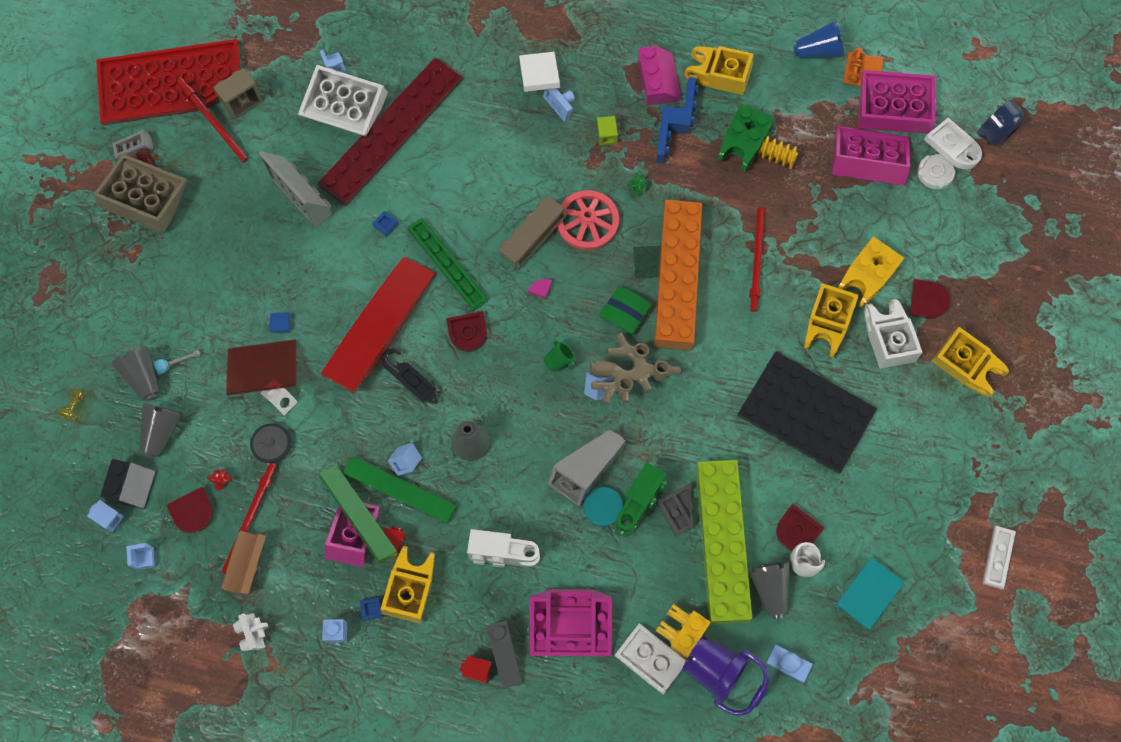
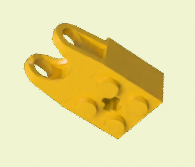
[684,46,754,95]
[838,236,904,308]
[804,283,859,358]
[931,327,1009,397]
[381,546,435,624]

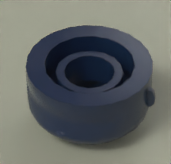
[977,100,1024,146]

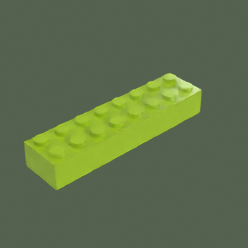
[696,460,752,625]

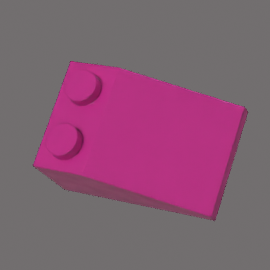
[325,503,380,567]

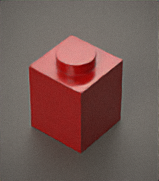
[384,526,407,558]
[460,655,492,684]

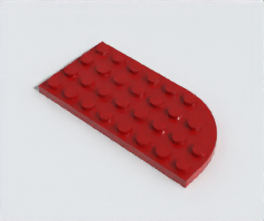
[96,39,240,125]

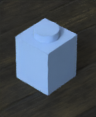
[87,500,124,532]
[322,619,347,643]

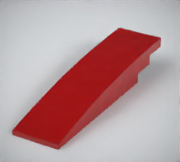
[321,256,436,394]

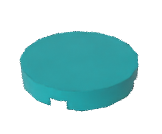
[584,487,623,527]

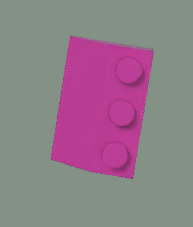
[637,46,682,106]

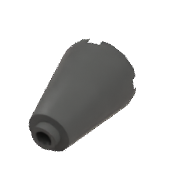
[112,346,159,402]
[140,403,182,458]
[452,420,490,461]
[748,562,789,619]

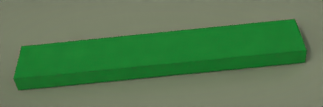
[407,218,488,312]
[343,456,456,524]
[319,465,397,564]

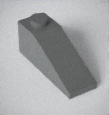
[487,621,522,689]

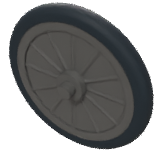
[250,423,291,463]

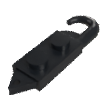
[381,348,438,404]

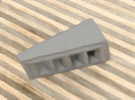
[112,130,153,160]

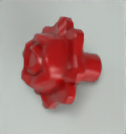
[207,469,232,490]

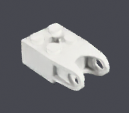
[864,299,923,369]
[467,529,540,568]

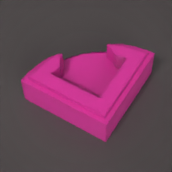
[528,279,552,299]

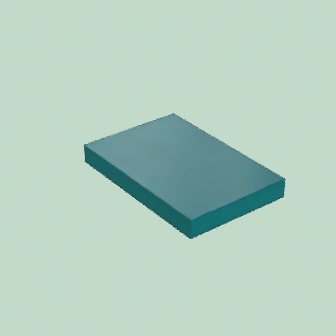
[836,557,904,631]

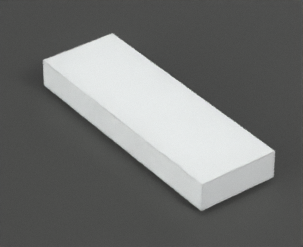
[982,526,1016,590]

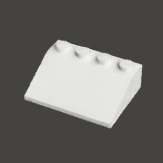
[298,65,387,137]

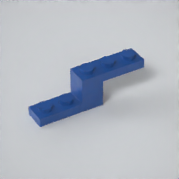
[656,77,698,164]

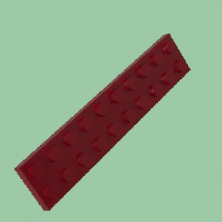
[318,58,463,206]

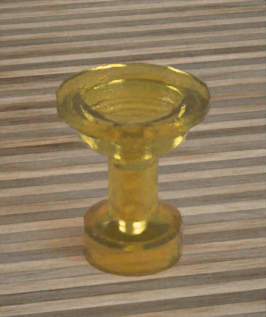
[55,389,86,422]

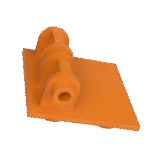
[843,48,884,86]

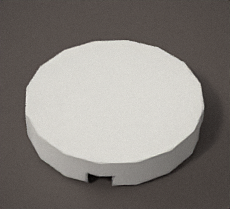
[918,154,955,189]

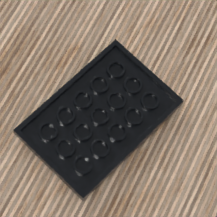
[737,351,877,474]

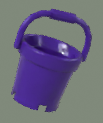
[682,636,769,716]

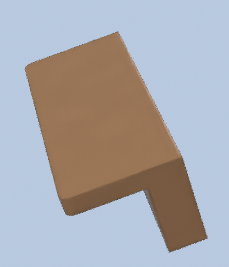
[221,531,266,595]

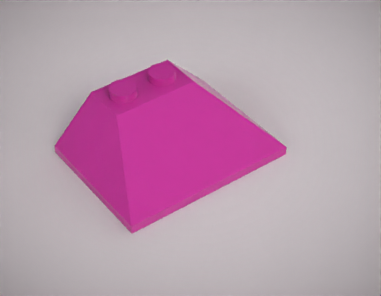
[530,589,612,656]

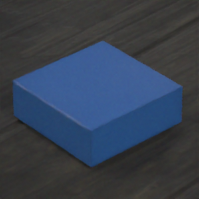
[372,211,399,237]
[269,313,290,333]
[360,597,383,622]

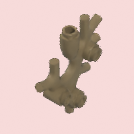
[590,333,681,405]

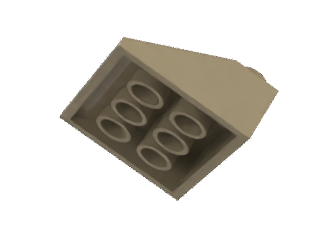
[93,154,188,233]

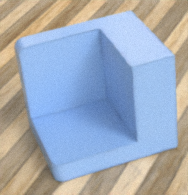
[320,50,346,72]
[584,372,613,401]
[388,443,422,476]
[126,543,155,570]

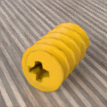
[758,136,799,170]

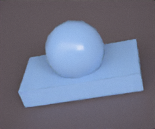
[766,645,813,683]

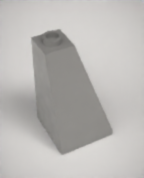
[548,430,626,507]

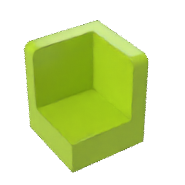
[597,116,618,146]

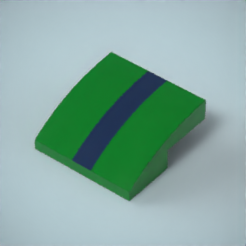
[599,286,653,336]

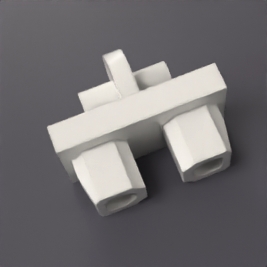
[233,613,269,651]

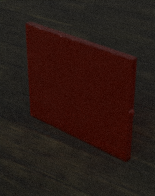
[226,340,298,396]

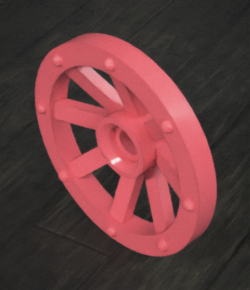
[557,190,619,250]

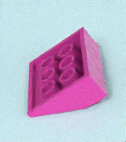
[857,70,935,134]
[831,126,910,185]

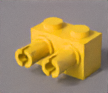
[656,604,711,659]

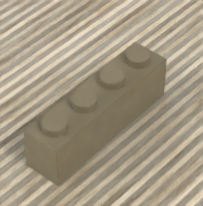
[499,196,567,270]

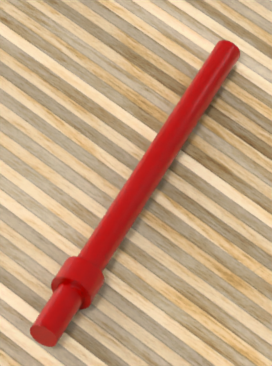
[176,77,248,163]
[749,207,765,312]
[221,463,277,574]

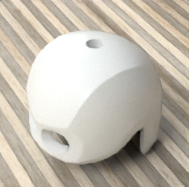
[790,542,825,577]

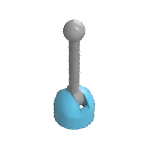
[153,350,200,375]

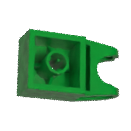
[717,104,774,173]
[616,462,668,536]

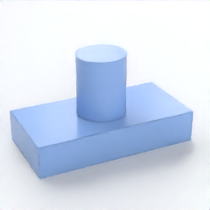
[543,88,575,122]

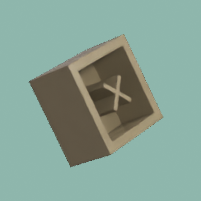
[213,68,263,120]

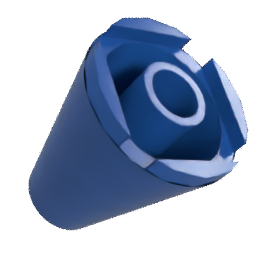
[793,21,844,59]

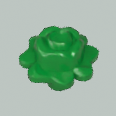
[628,174,647,196]

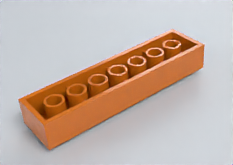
[654,200,702,350]

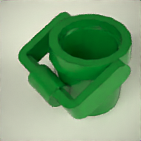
[543,339,576,372]

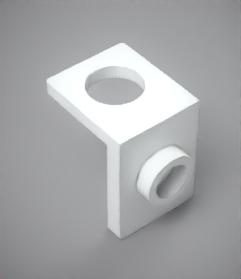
[260,380,298,415]

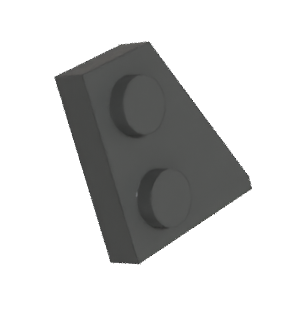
[656,484,694,537]

